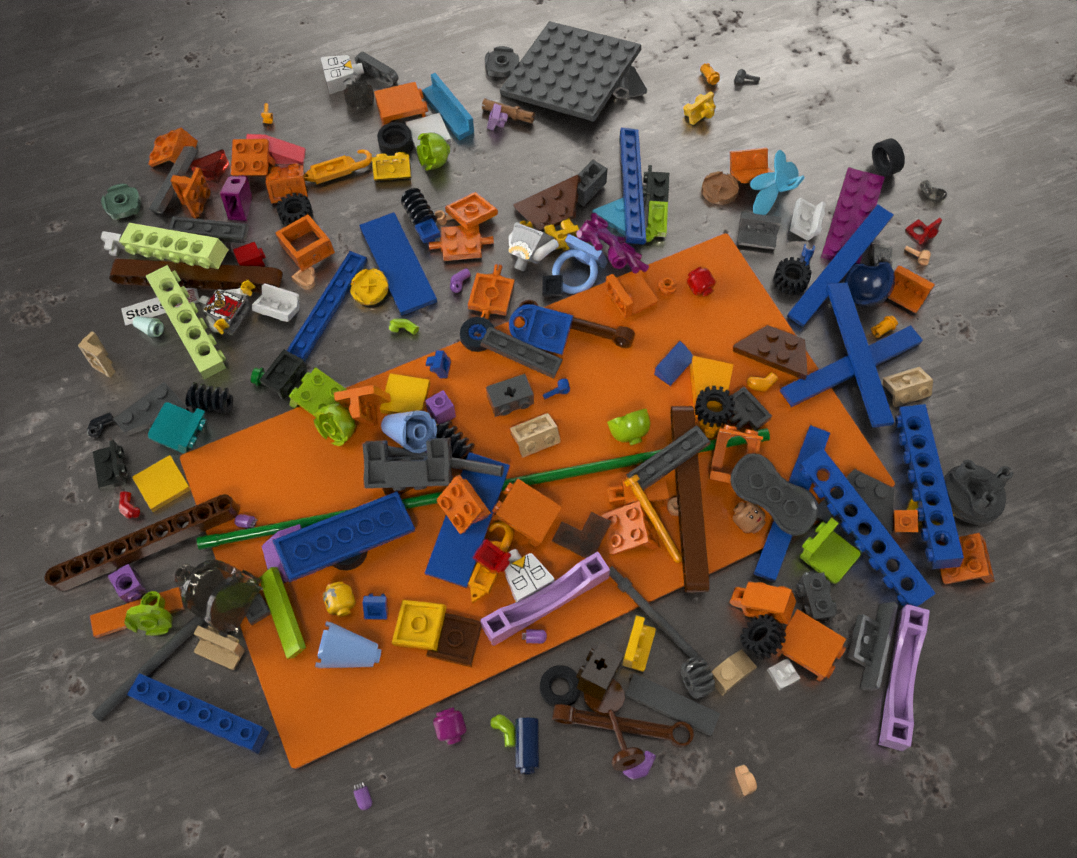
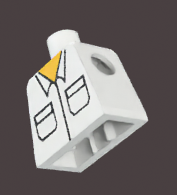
[321,55,364,94]
[504,549,554,602]

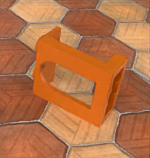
[708,425,763,483]

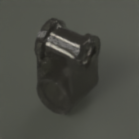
[868,243,893,267]

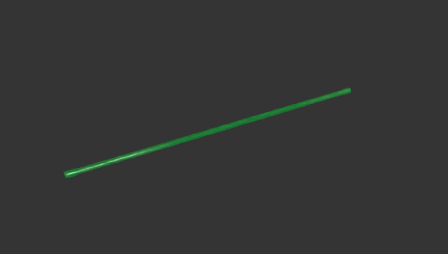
[197,428,770,550]

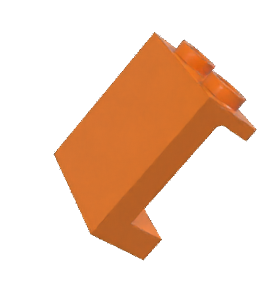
[374,82,428,125]
[492,479,562,547]
[776,609,846,682]

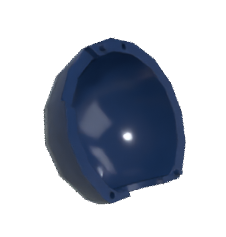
[844,262,895,307]

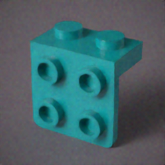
[148,402,207,454]

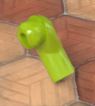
[389,319,419,335]
[490,714,515,747]

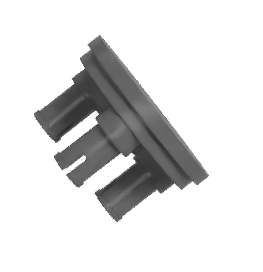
[944,459,1013,525]

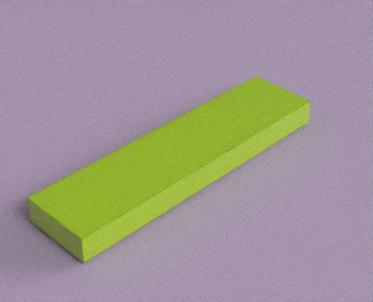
[259,567,306,659]

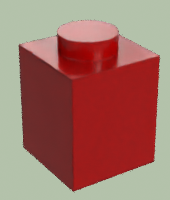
[233,241,266,267]

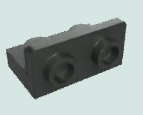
[643,165,670,206]
[260,349,307,400]
[92,440,128,491]

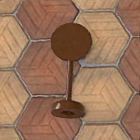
[583,679,645,771]

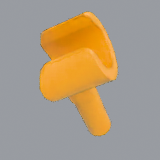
[261,103,273,124]

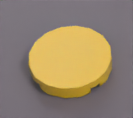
[350,268,389,306]

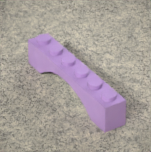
[480,552,610,646]
[879,604,930,751]

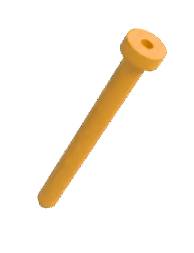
[624,474,682,563]

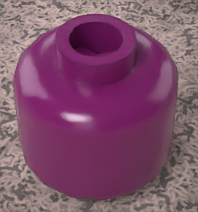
[433,707,467,745]

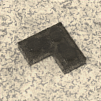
[552,512,611,558]

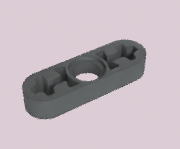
[354,52,399,86]

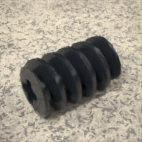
[401,188,437,227]
[185,382,233,414]
[436,421,475,459]

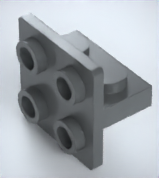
[737,212,781,250]

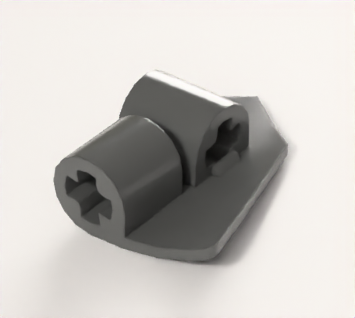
[613,66,647,98]

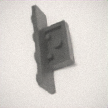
[848,602,898,690]

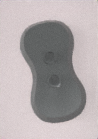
[730,453,819,536]

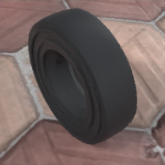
[540,665,581,707]

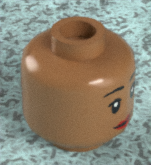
[733,501,766,534]

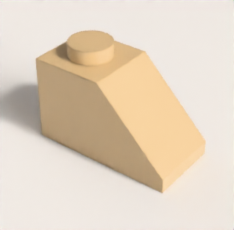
[711,649,757,696]

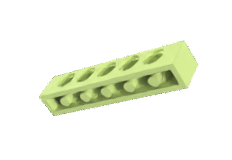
[119,223,229,269]
[146,265,226,380]

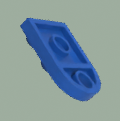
[509,304,574,355]

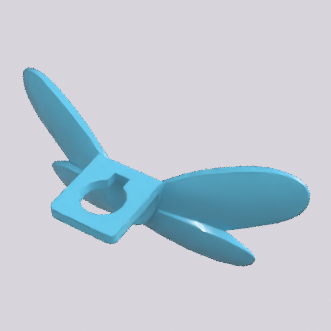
[750,150,805,215]

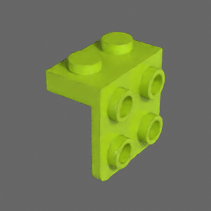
[289,367,347,417]
[800,518,861,584]

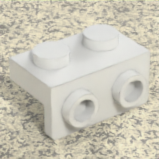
[790,198,826,241]
[252,284,299,322]

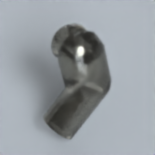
[920,180,947,201]

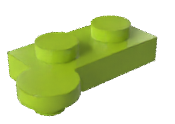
[645,201,668,242]

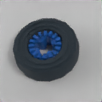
[460,317,495,352]

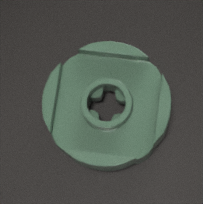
[101,184,141,220]

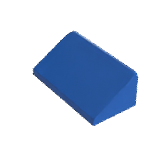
[654,341,694,386]

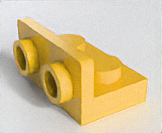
[372,152,411,181]
[622,615,656,672]

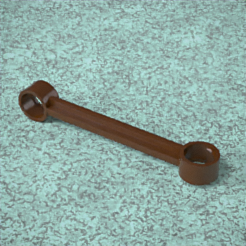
[519,300,635,348]
[552,704,694,748]

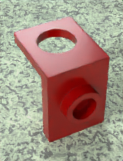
[905,217,942,245]

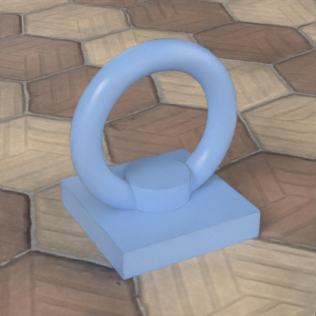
[552,234,608,294]

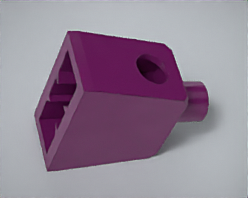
[220,175,252,221]

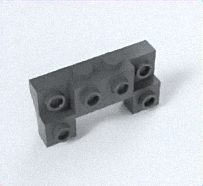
[362,438,452,490]

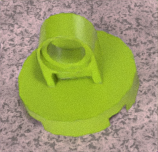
[124,591,173,636]

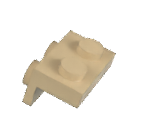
[194,626,245,670]

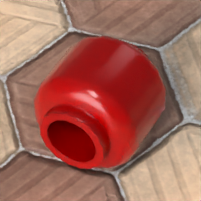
[687,267,716,297]

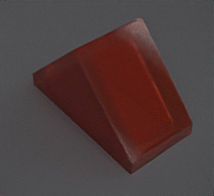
[190,149,229,183]

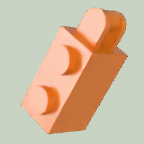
[607,476,669,508]
[730,582,796,625]

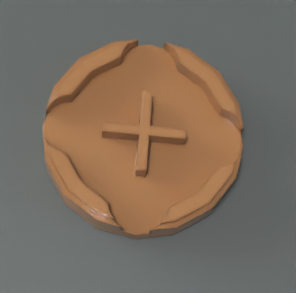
[701,171,739,205]

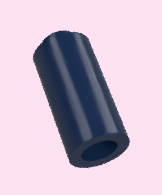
[515,717,539,775]

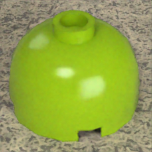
[417,132,450,171]
[313,403,356,446]
[607,409,650,446]

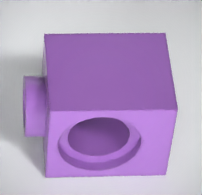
[425,390,456,424]
[108,564,147,603]

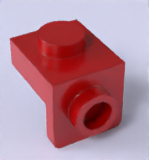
[472,539,511,574]

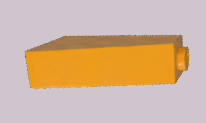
[690,356,734,438]

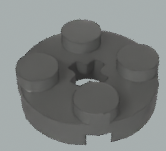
[484,46,519,78]

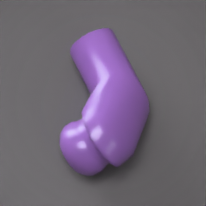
[450,268,471,293]
[623,751,656,779]

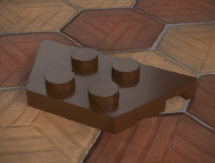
[513,175,581,232]
[733,325,807,380]

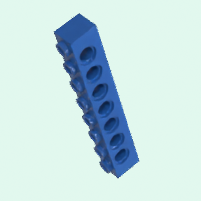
[895,404,964,569]
[800,448,936,607]

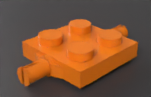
[429,224,494,261]
[468,264,515,319]

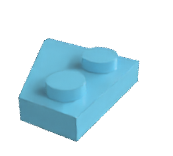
[592,198,625,236]

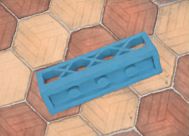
[422,73,474,140]

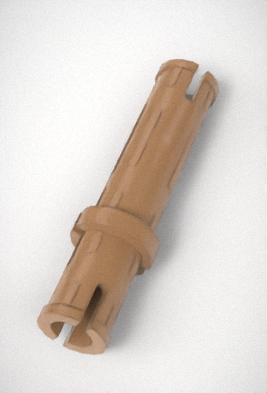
[481,98,535,124]

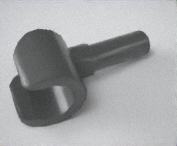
[734,69,760,83]

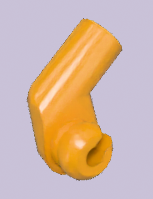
[747,372,778,392]

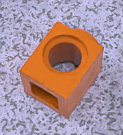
[893,510,918,532]

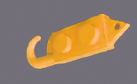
[304,149,372,184]
[468,521,514,603]

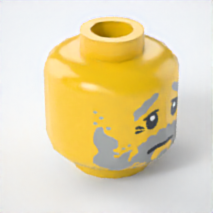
[323,582,356,617]

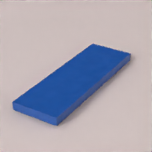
[359,212,437,316]
[425,452,510,588]
[272,491,415,582]

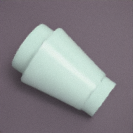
[133,316,164,337]

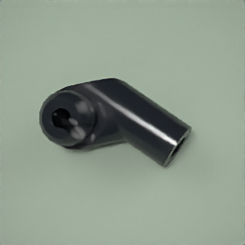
[87,412,114,438]

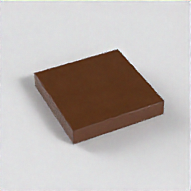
[426,613,482,667]

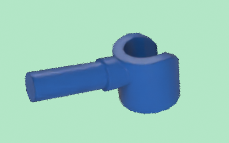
[802,244,815,266]
[543,379,570,399]

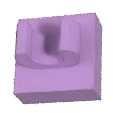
[487,104,508,130]

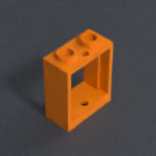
[275,214,335,271]

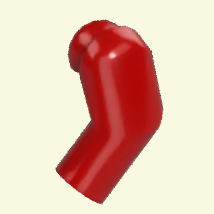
[119,491,140,519]

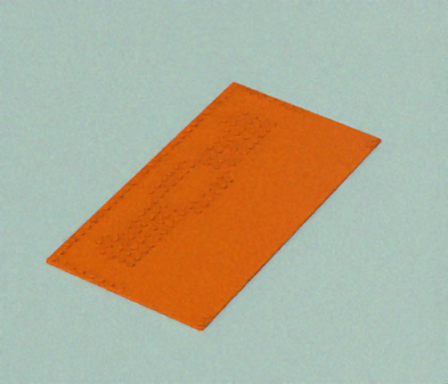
[180,233,895,769]

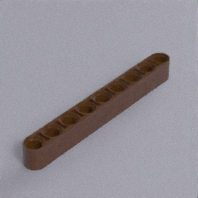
[109,259,283,293]
[670,406,710,593]
[44,494,240,592]

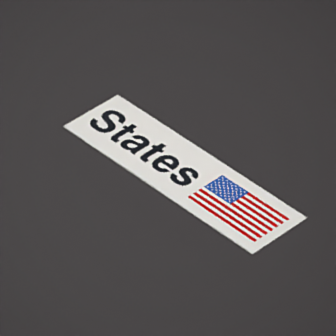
[121,288,200,326]

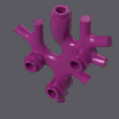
[576,213,649,273]

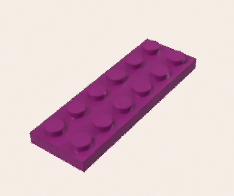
[821,167,884,265]

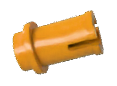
[700,63,720,85]
[871,315,898,338]

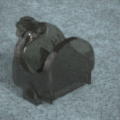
[175,559,263,634]

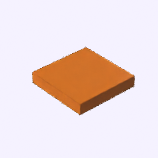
[445,192,498,230]

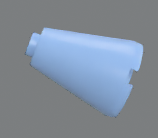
[381,410,437,453]
[315,621,382,668]

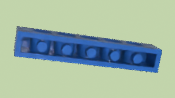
[127,673,269,754]

